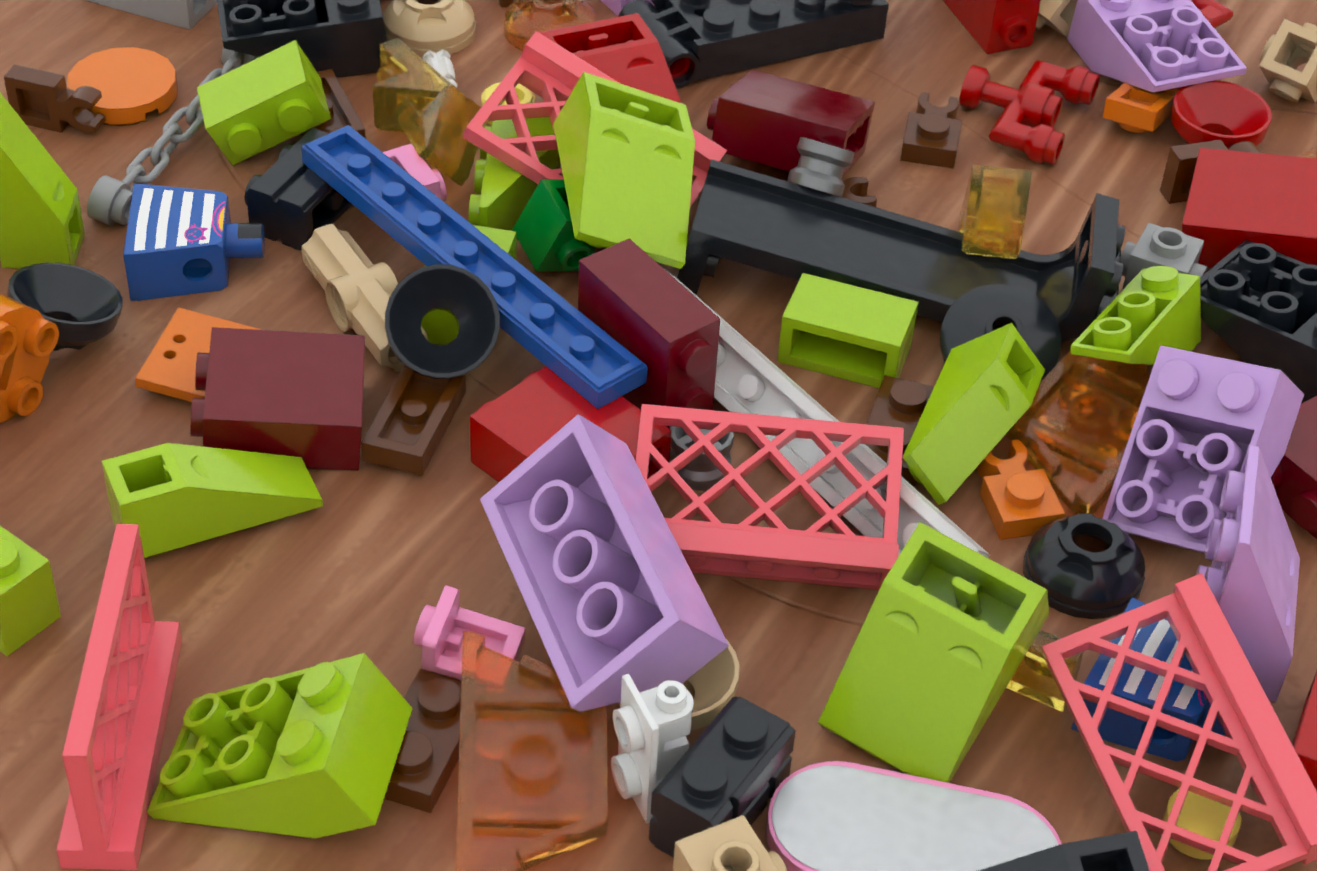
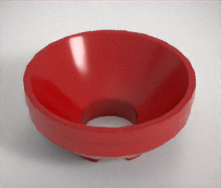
[1171,80,1272,149]

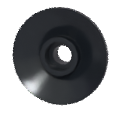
[940,284,1061,386]

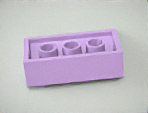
[480,414,729,712]

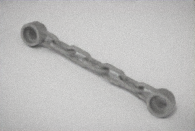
[87,47,259,226]

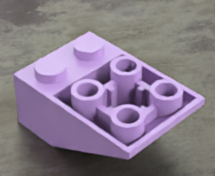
[1067,0,1247,93]
[1102,345,1304,554]
[1196,445,1300,702]

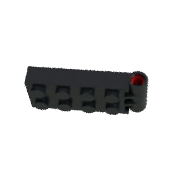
[618,0,889,89]

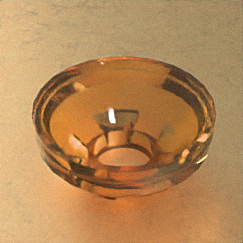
[504,0,596,51]

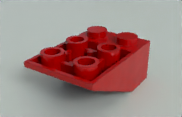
[539,13,681,103]

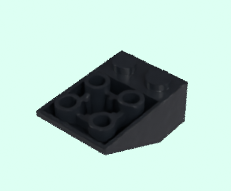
[217,0,391,78]
[1200,239,1317,404]

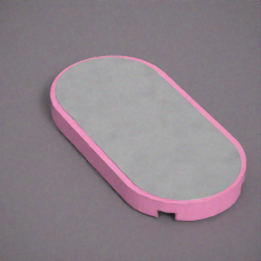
[766,761,1062,871]

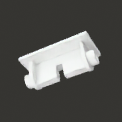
[611,674,694,823]

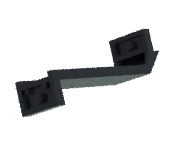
[677,159,1125,343]

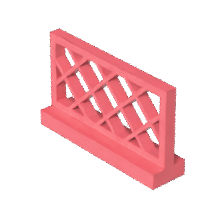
[463,31,727,209]
[636,404,904,590]
[57,524,182,870]
[1042,573,1317,871]

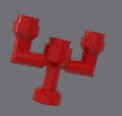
[959,60,1100,165]

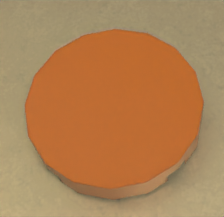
[67,47,177,125]

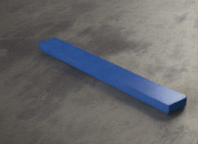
[301,125,647,409]

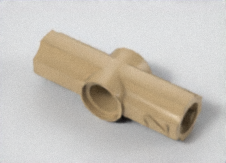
[302,224,428,373]

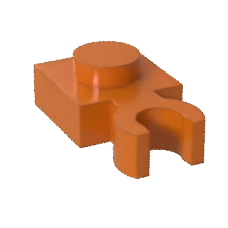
[1102,82,1178,133]
[976,440,1065,540]

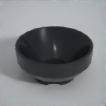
[7,263,123,351]
[385,264,500,379]
[1023,513,1145,619]

